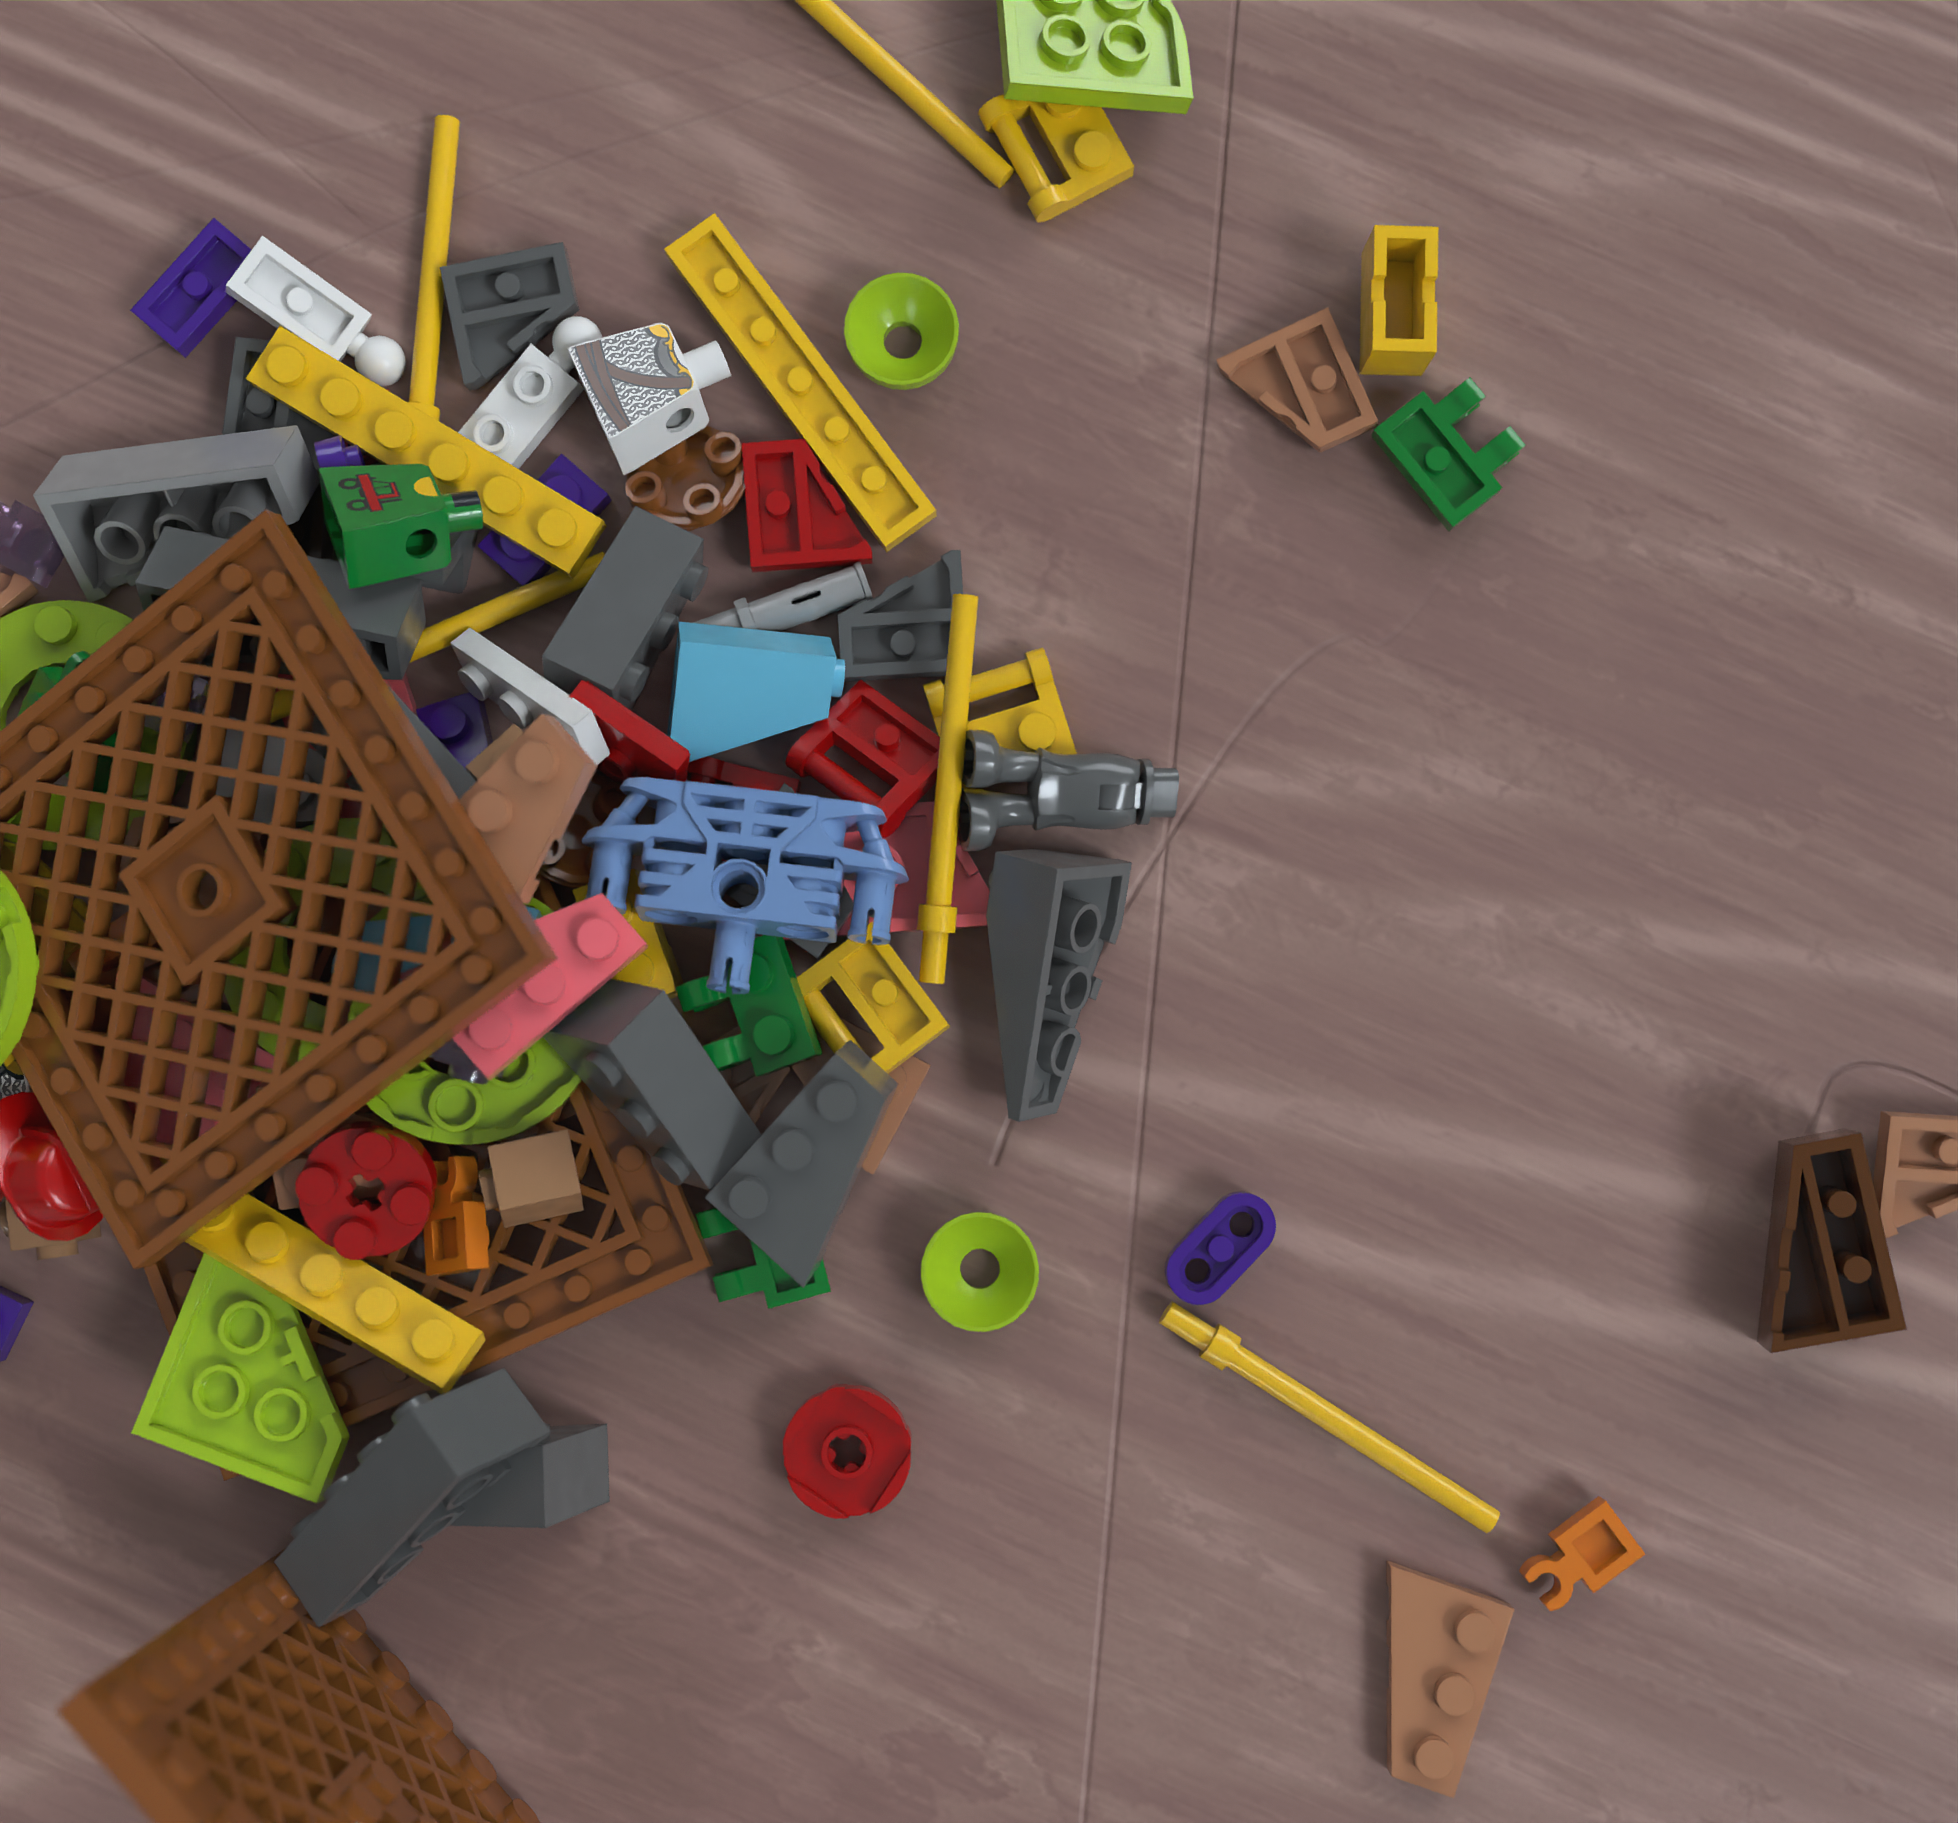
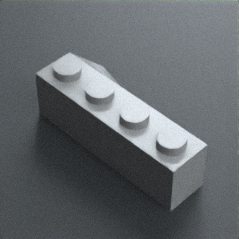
[33,425,320,603]

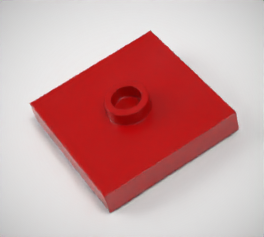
[568,680,690,783]

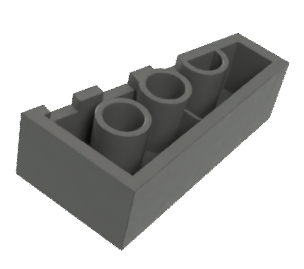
[274,1368,551,1628]

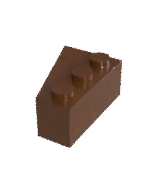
[1757,1128,1907,1353]

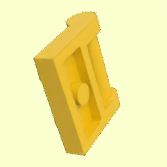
[978,94,1135,223]
[923,647,1077,789]
[797,922,951,1074]

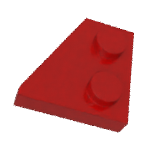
[741,439,873,573]

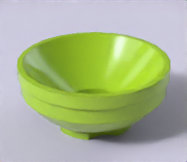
[844,272,959,390]
[921,1212,1039,1332]

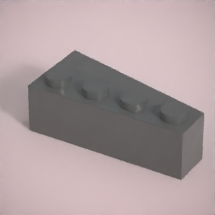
[135,526,426,680]

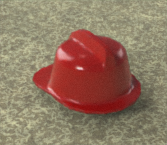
[0,1092,103,1241]

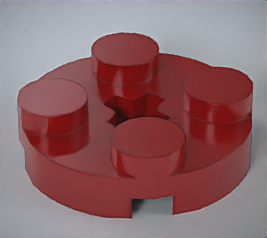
[295,1122,437,1260]
[783,1384,912,1519]

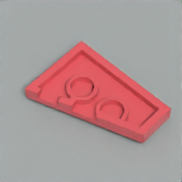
[400,893,648,1080]

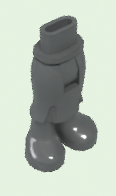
[958,730,1179,851]

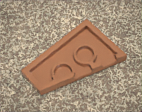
[459,713,597,904]
[1386,1560,1515,1798]

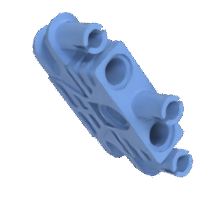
[582,777,909,994]

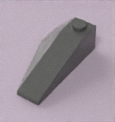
[986,849,1132,1122]

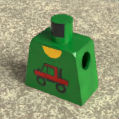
[319,464,483,589]

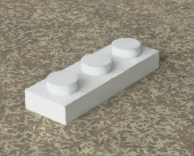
[451,628,610,765]

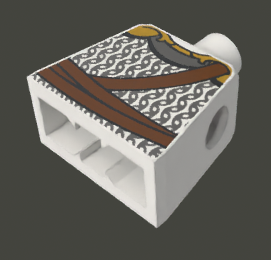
[567,323,731,475]

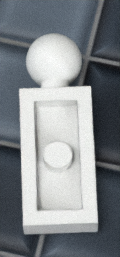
[225,236,406,387]
[458,316,602,469]

